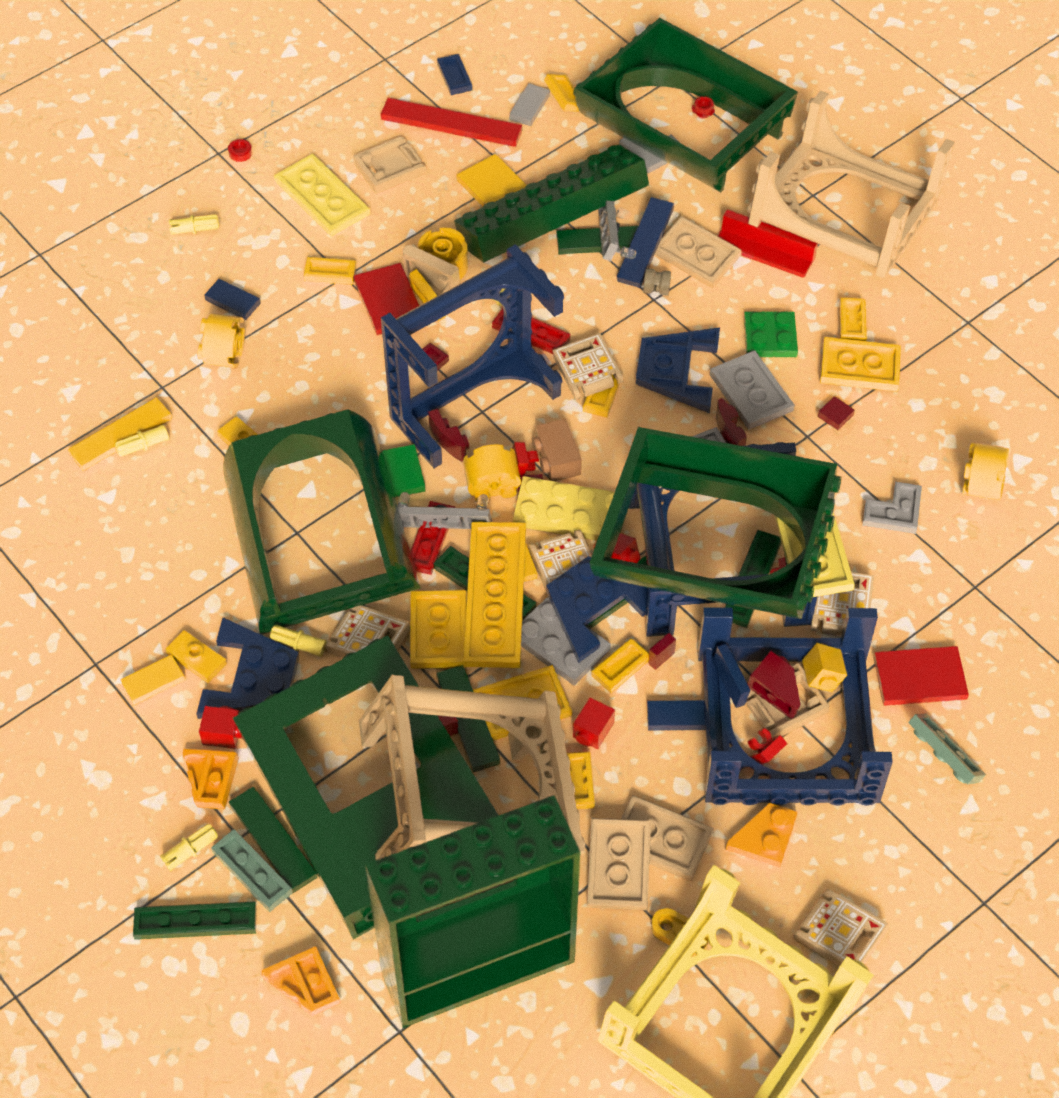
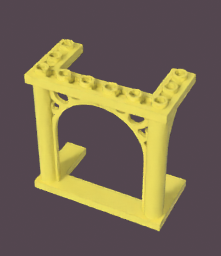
[598,865,874,1098]

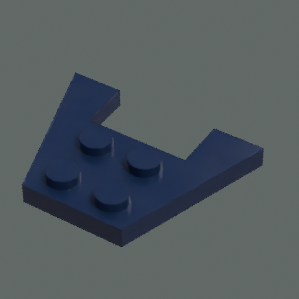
[635,327,720,413]
[546,556,648,663]
[196,618,299,719]

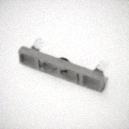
[598,201,636,261]
[397,492,492,529]

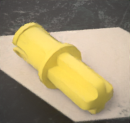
[169,215,219,235]
[115,425,169,456]
[270,625,327,657]
[160,824,218,872]

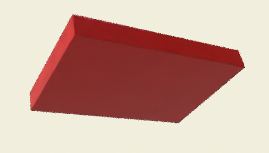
[353,263,419,335]
[873,646,969,706]

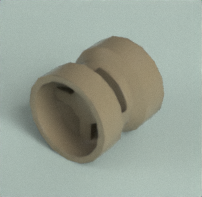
[643,268,672,296]

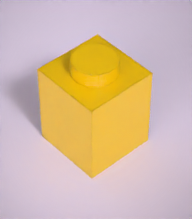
[802,643,847,692]

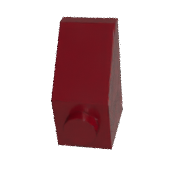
[747,651,801,720]

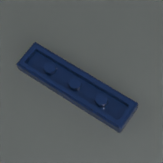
[617,197,674,288]

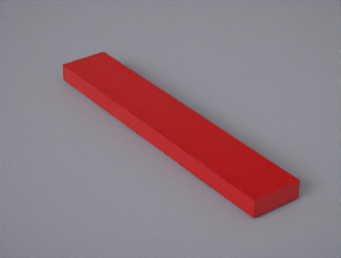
[380,98,522,147]

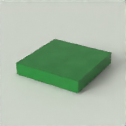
[382,444,426,497]

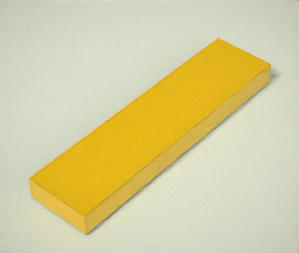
[68,397,172,471]

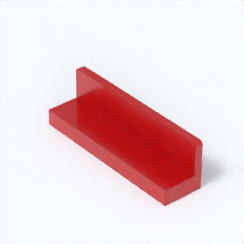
[718,209,818,278]

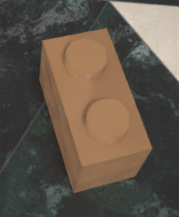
[532,419,582,481]

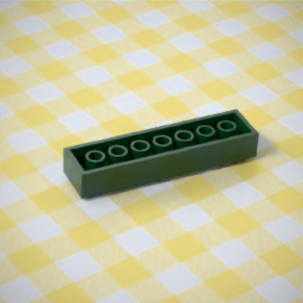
[454,145,649,263]

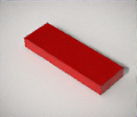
[492,308,571,354]
[410,501,456,575]

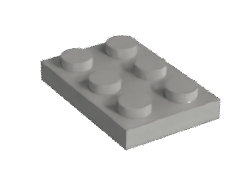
[710,350,794,430]
[521,597,611,686]

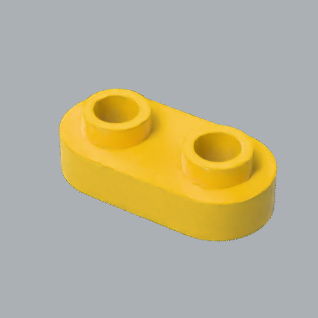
[651,908,709,956]

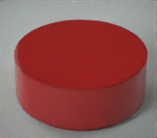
[228,139,252,162]

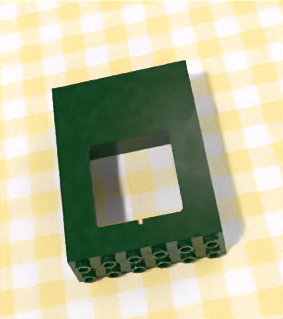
[233,635,498,940]
[365,795,580,1028]

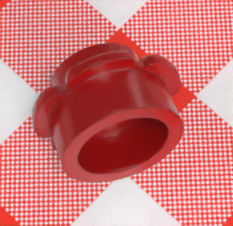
[692,97,715,118]

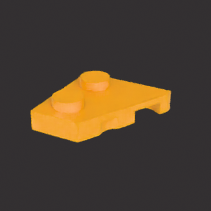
[182,749,239,809]
[725,803,798,868]
[261,946,341,1016]

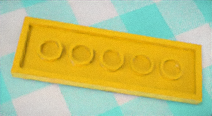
[463,522,526,668]

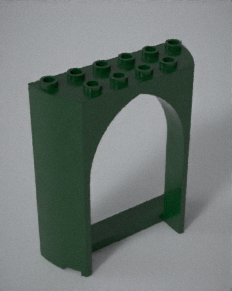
[573,18,798,193]
[223,409,421,634]
[590,427,842,619]

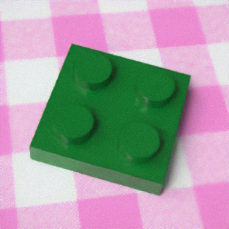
[744,311,798,357]

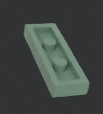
[908,713,986,785]
[211,829,293,913]

